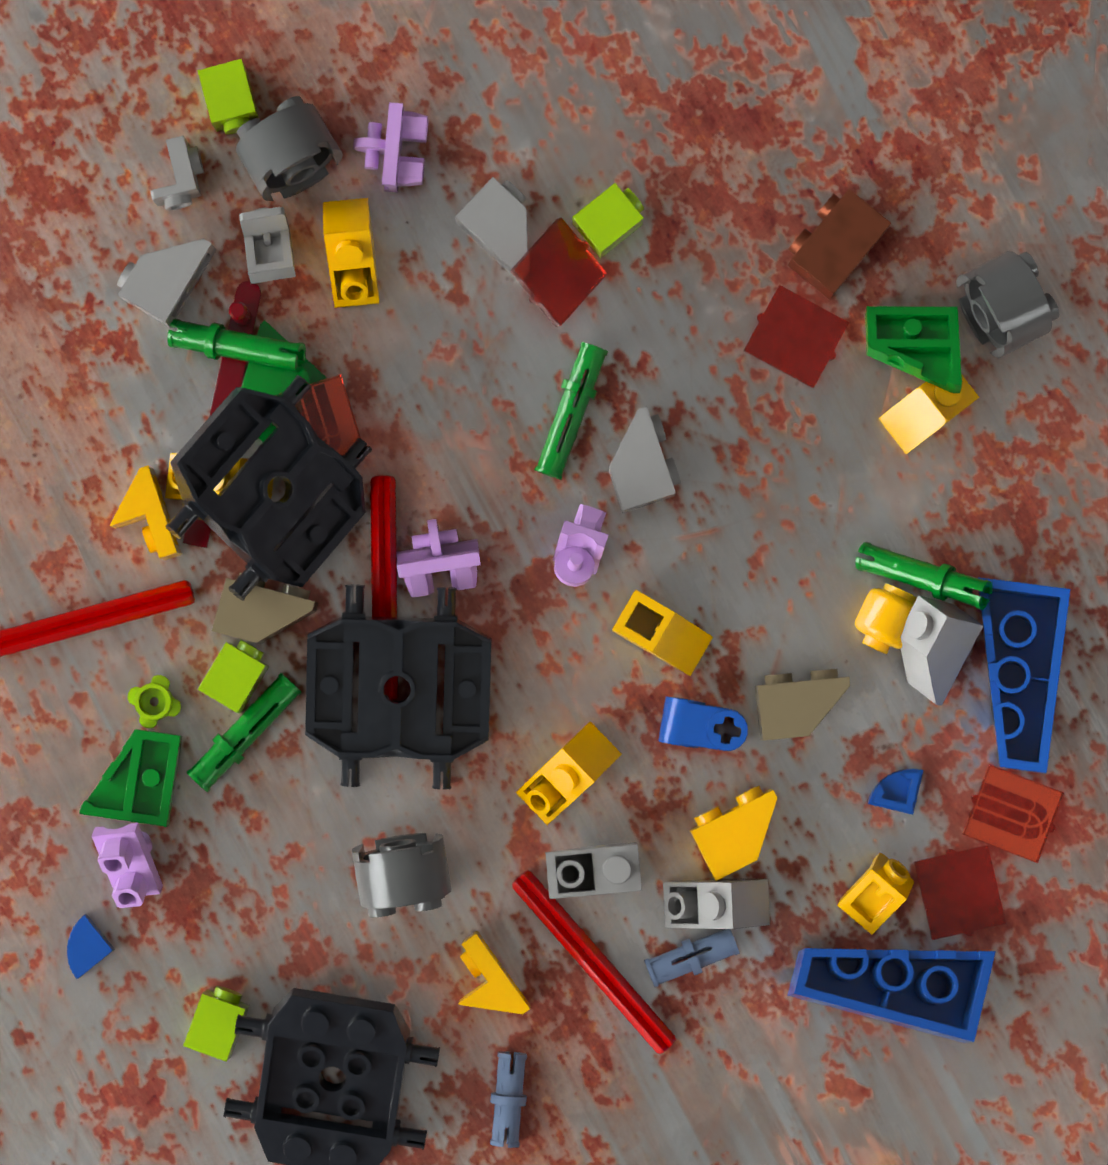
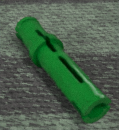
[167,318,306,373]
[534,342,608,480]
[855,542,993,610]
[186,673,303,792]

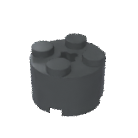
[236,96,343,201]
[956,251,1059,358]
[352,833,451,918]

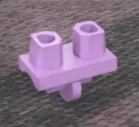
[353,102,429,193]
[553,504,609,587]
[396,519,481,598]
[91,823,163,908]

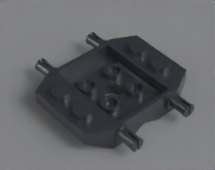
[165,375,372,601]
[305,584,492,790]
[223,988,440,1165]

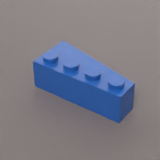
[978,577,1071,774]
[787,948,996,1043]

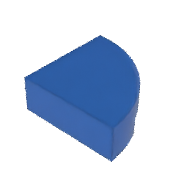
[867,769,924,815]
[67,914,115,979]

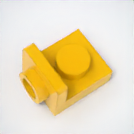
[837,853,914,935]

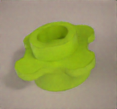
[127,675,181,728]

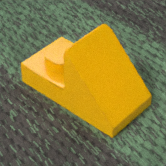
[878,374,980,454]
[110,465,182,560]
[458,931,531,1015]

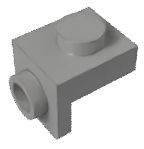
[150,136,204,210]
[239,207,296,284]

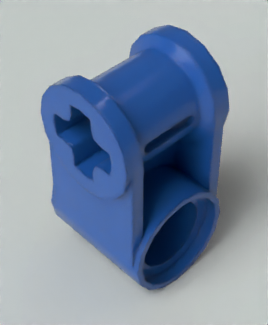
[658,696,748,751]

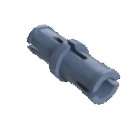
[644,929,740,987]
[490,1051,527,1148]

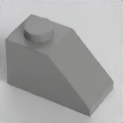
[455,177,529,285]
[117,239,216,328]
[900,595,983,706]

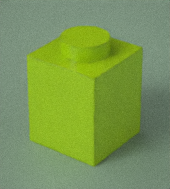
[197,59,259,135]
[572,183,644,259]
[197,640,269,713]
[183,986,250,1062]

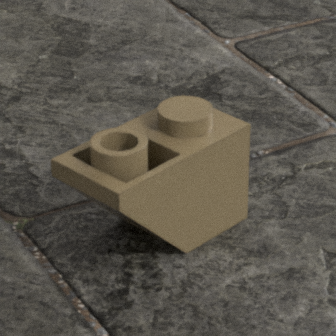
[212,572,318,644]
[755,669,850,741]

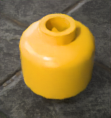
[855,583,917,655]

